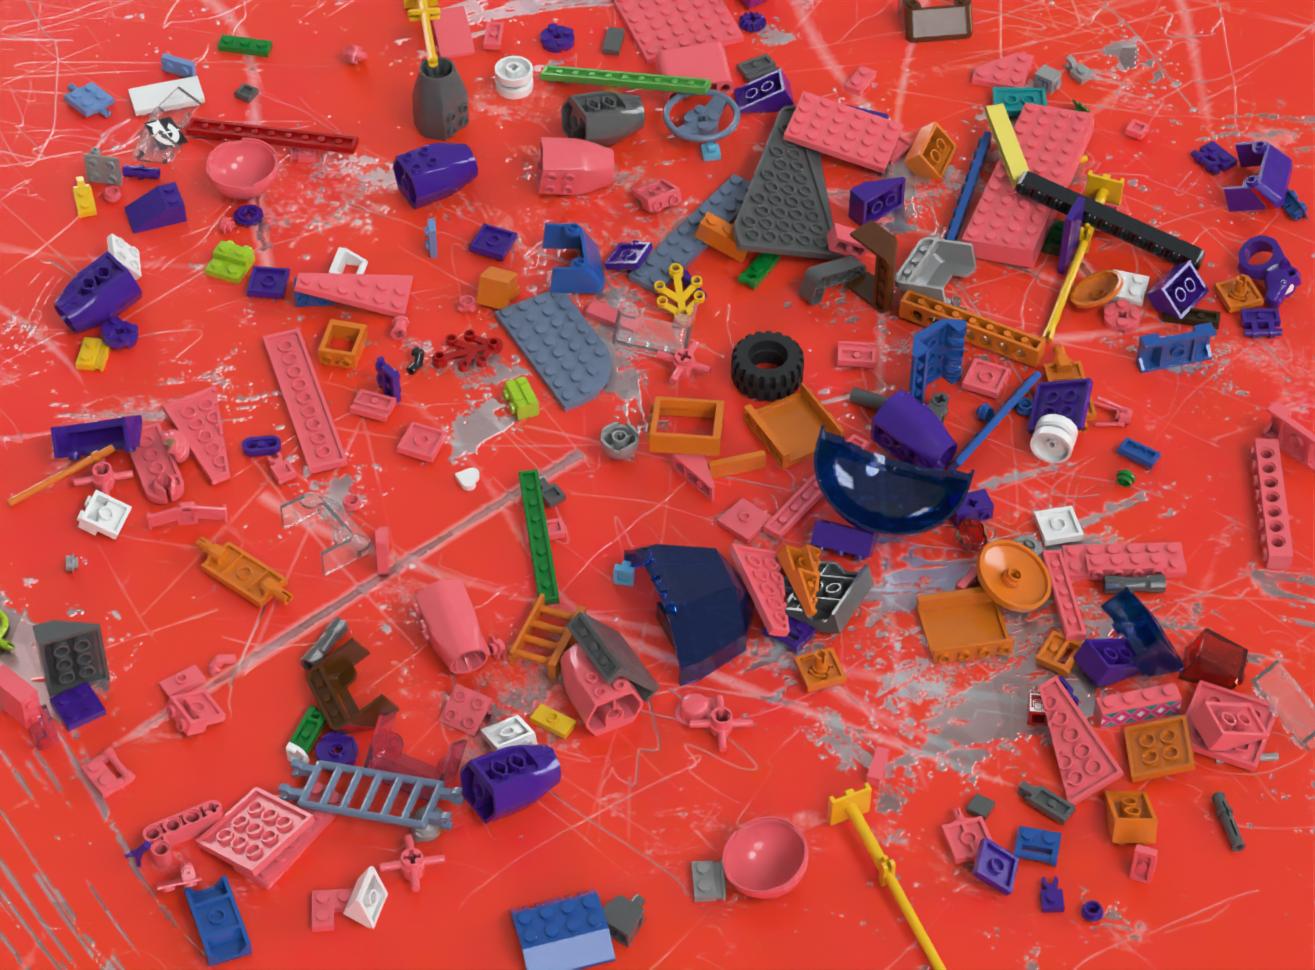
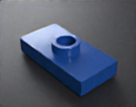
[1117,437,1161,469]

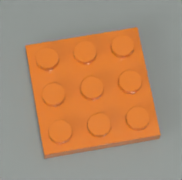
[1124,715,1196,782]

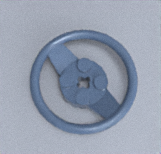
[663,89,741,142]

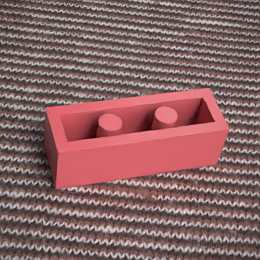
[866,746,890,787]

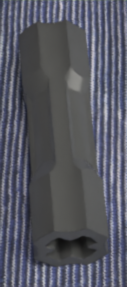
[1103,574,1166,593]
[300,617,349,670]

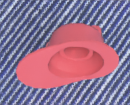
[675,693,716,726]

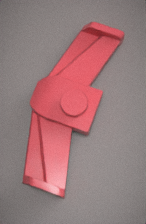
[146,501,228,530]

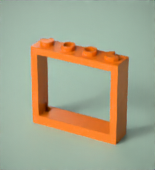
[646,396,725,456]

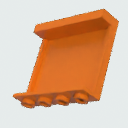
[743,382,844,469]
[916,587,1014,664]

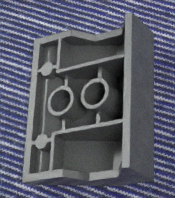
[785,560,874,634]

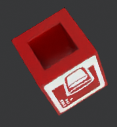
[1027,692,1048,726]

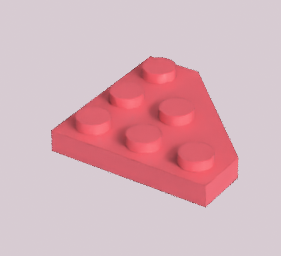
[971,52,1034,88]

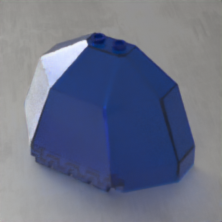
[624,544,755,686]

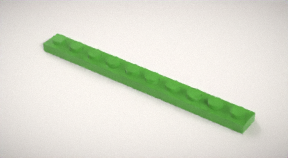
[540,65,711,95]

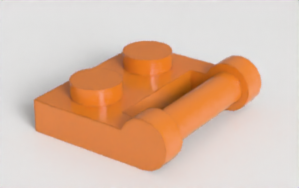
[1035,630,1083,678]

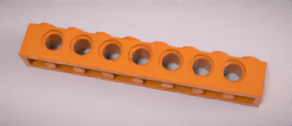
[899,289,1046,368]

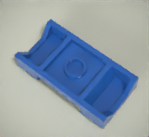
[1136,322,1217,373]
[184,875,252,967]

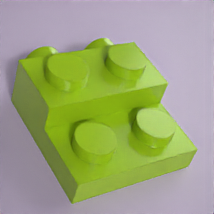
[205,240,255,285]

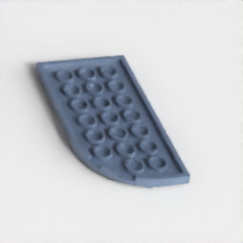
[494,290,612,412]

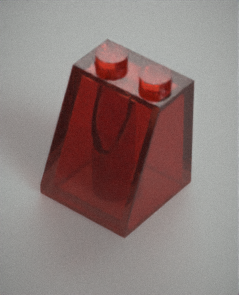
[1178,627,1248,690]

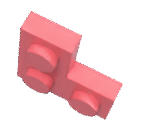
[312,888,354,932]

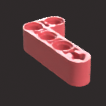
[143,800,223,869]

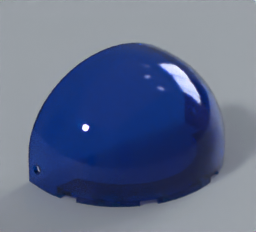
[814,425,975,537]

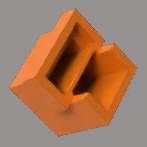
[477,266,521,309]

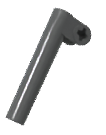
[849,387,949,424]

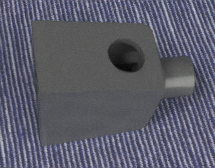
[603,894,645,948]

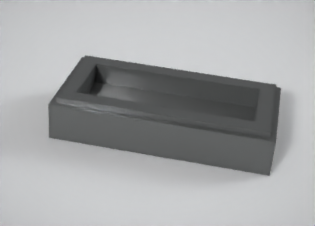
[602,27,625,56]

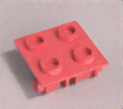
[438,683,493,737]
[156,862,201,892]

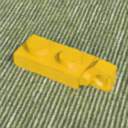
[73,176,97,218]

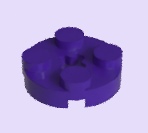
[540,23,575,53]
[100,317,139,349]
[315,732,358,771]

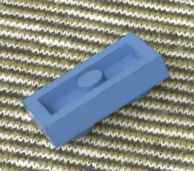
[161,53,197,78]
[424,218,438,258]

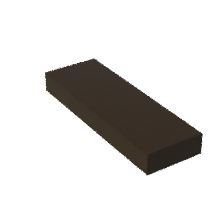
[1162,306,1220,329]

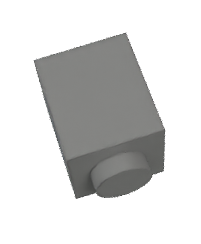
[1033,64,1062,95]

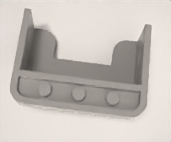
[894,237,977,305]

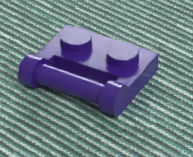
[762,615,816,653]

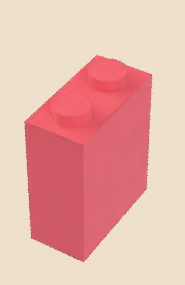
[0,664,42,728]

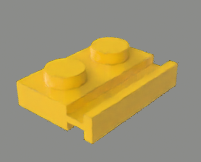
[75,337,111,372]

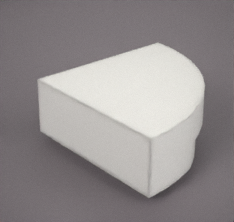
[286,742,310,764]

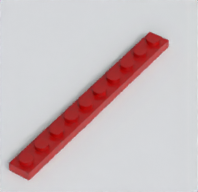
[185,118,359,154]

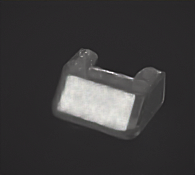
[1250,660,1315,752]

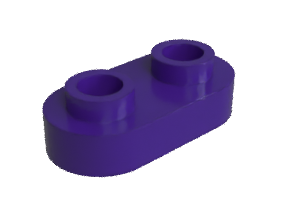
[242,435,281,457]

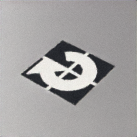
[144,117,188,149]

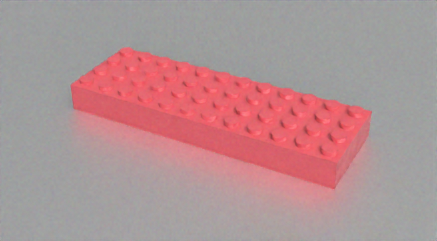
[962,103,1094,268]

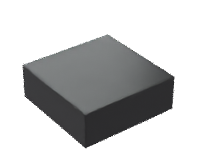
[234,83,259,103]
[966,793,995,821]

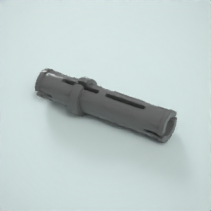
[1211,791,1246,852]

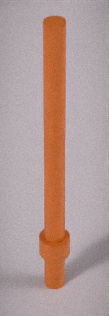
[7,444,116,507]

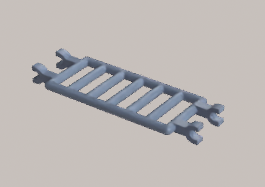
[278,759,464,831]

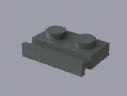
[737,54,779,83]

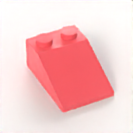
[1191,702,1269,751]

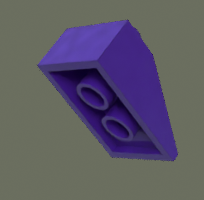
[734,68,794,113]
[848,177,906,227]
[124,182,187,234]
[1073,638,1150,686]

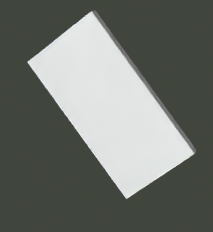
[128,76,205,116]

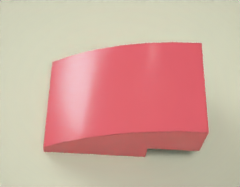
[430,6,475,58]

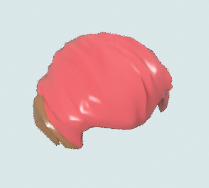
[161,429,190,463]

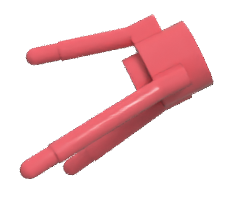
[1093,396,1133,428]

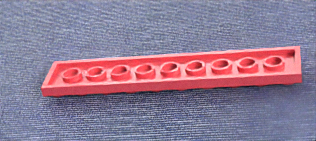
[262,328,348,474]

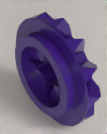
[739,11,766,32]
[234,205,263,227]

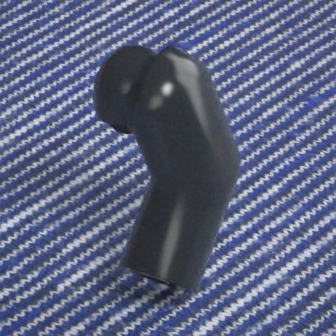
[406,347,425,375]

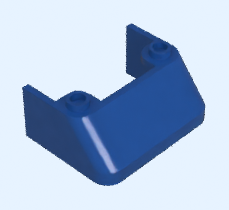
[542,223,605,293]

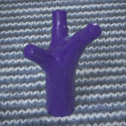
[125,841,151,867]

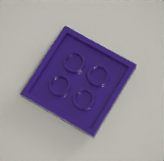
[1027,378,1093,434]

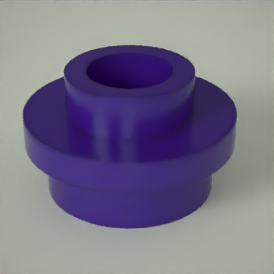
[1081,901,1103,922]

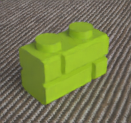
[502,376,539,421]

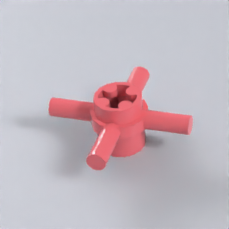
[656,341,712,384]
[73,457,134,496]
[689,695,753,752]
[379,834,445,892]

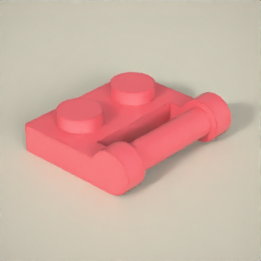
[80,747,135,799]

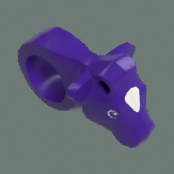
[1237,235,1302,308]

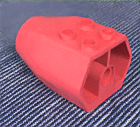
[537,137,614,195]
[413,579,491,674]
[560,643,643,736]

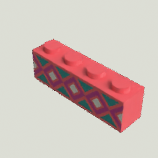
[1093,683,1182,729]

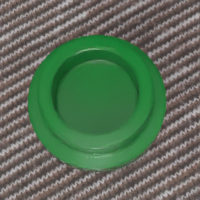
[1116,470,1136,487]

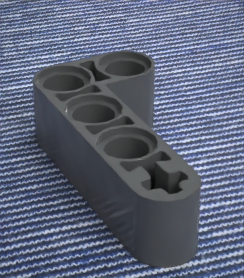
[799,255,867,306]

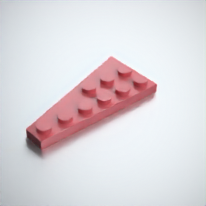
[294,273,414,317]
[163,385,230,485]
[728,544,790,637]
[1038,676,1124,805]

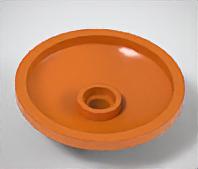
[1070,270,1123,309]

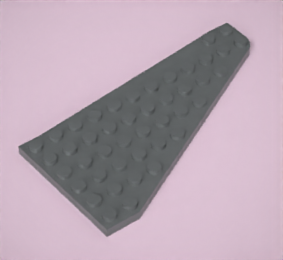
[732,106,842,260]

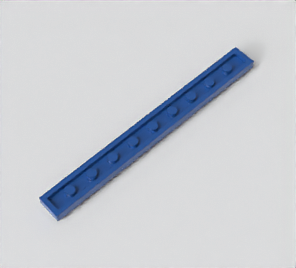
[944,131,992,241]

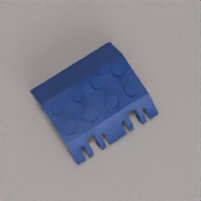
[908,318,967,403]
[509,889,616,970]

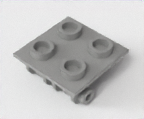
[83,147,123,186]

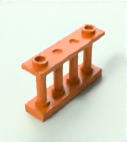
[507,594,586,679]

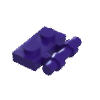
[1191,141,1238,175]
[1240,308,1283,338]
[375,356,401,404]

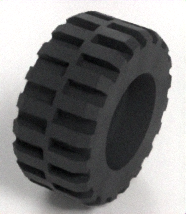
[731,331,804,402]

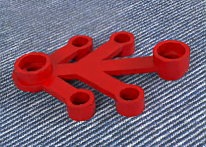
[432,329,503,372]

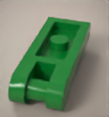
[738,253,780,289]
[289,705,328,755]

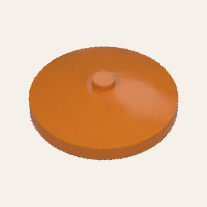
[976,539,1051,613]

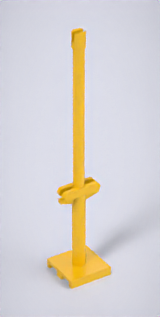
[404,0,441,67]
[1041,170,1125,344]
[827,782,947,970]

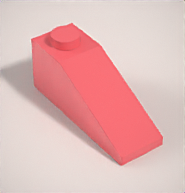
[673,454,715,502]

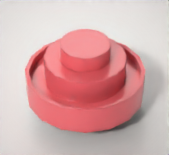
[342,44,368,64]

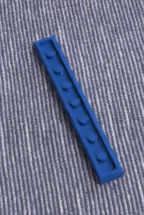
[946,370,1042,473]

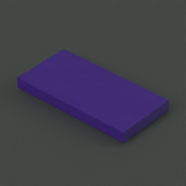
[1057,196,1085,275]

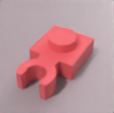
[268,452,297,484]

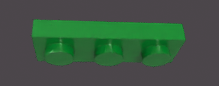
[217,34,273,57]

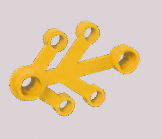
[654,263,705,326]

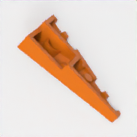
[776,544,821,617]

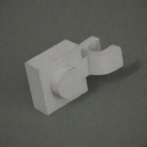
[1064,55,1094,85]

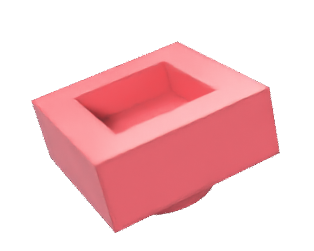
[1125,119,1150,140]

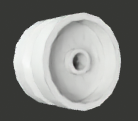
[495,56,534,100]
[1030,414,1078,463]

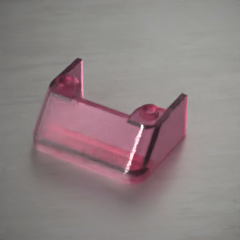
[364,710,467,802]

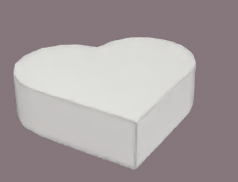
[455,468,480,491]

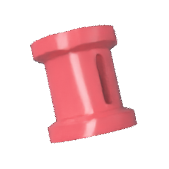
[390,315,409,340]

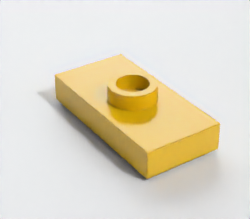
[530,704,576,739]

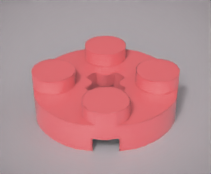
[1103,299,1141,333]

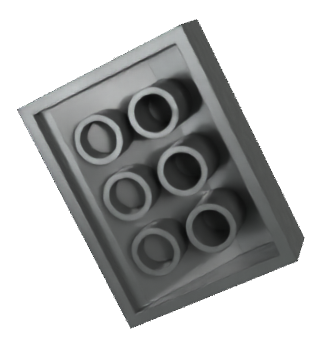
[32,620,110,697]

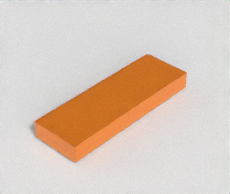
[708,450,766,479]

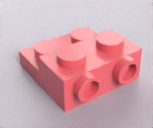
[632,178,682,213]
[166,689,226,736]

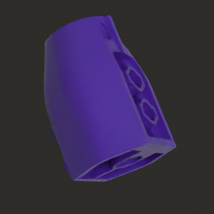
[393,143,478,210]
[53,251,142,333]
[871,389,958,475]
[460,744,561,824]

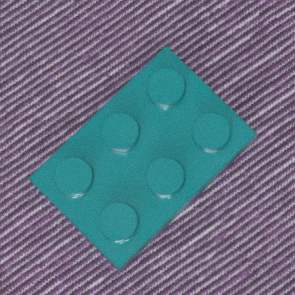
[992,87,1047,116]

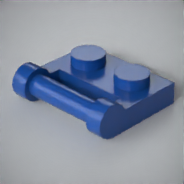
[1014,826,1062,866]

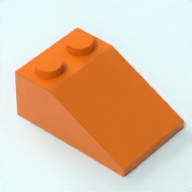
[1104,790,1158,845]

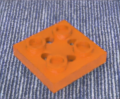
[1214,274,1264,313]
[794,647,847,692]

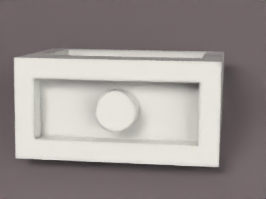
[328,247,368,274]

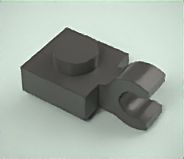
[539,476,566,509]

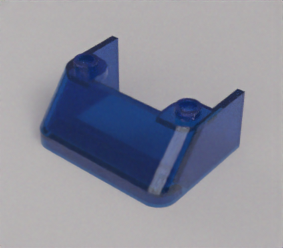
[1101,587,1185,677]

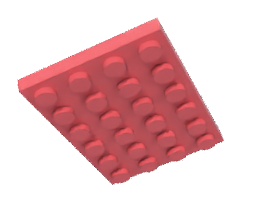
[783,91,904,174]

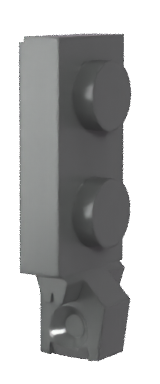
[1017,781,1076,825]

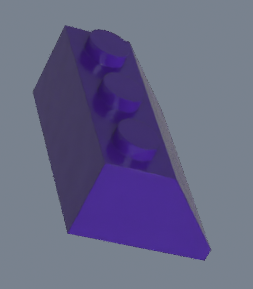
[1146,260,1209,320]
[810,519,879,560]

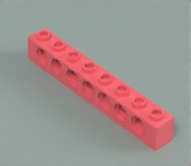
[1250,438,1293,570]

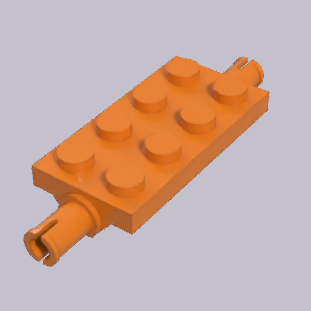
[1043,343,1097,433]
[195,536,293,608]

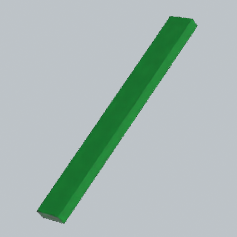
[518,469,560,605]

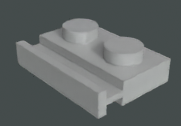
[691,860,726,902]

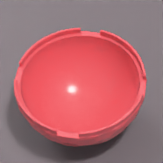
[206,138,279,199]
[722,816,809,899]

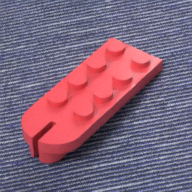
[128,422,185,504]

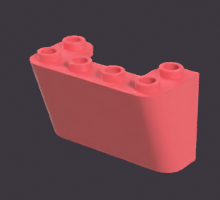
[656,42,734,104]

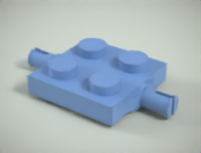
[64,82,114,118]

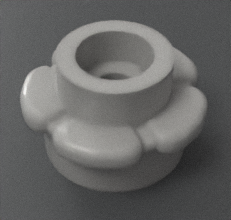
[66,553,78,573]

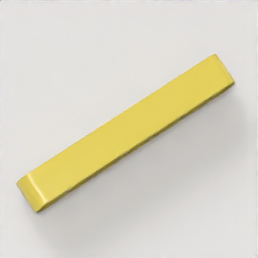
[985,103,1029,189]

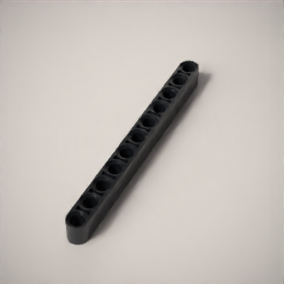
[1016,171,1205,271]

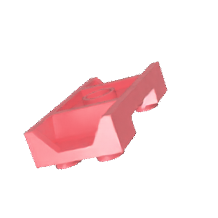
[1261,401,1315,472]

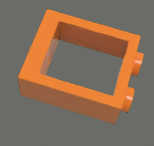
[318,319,368,369]

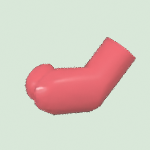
[208,654,236,676]

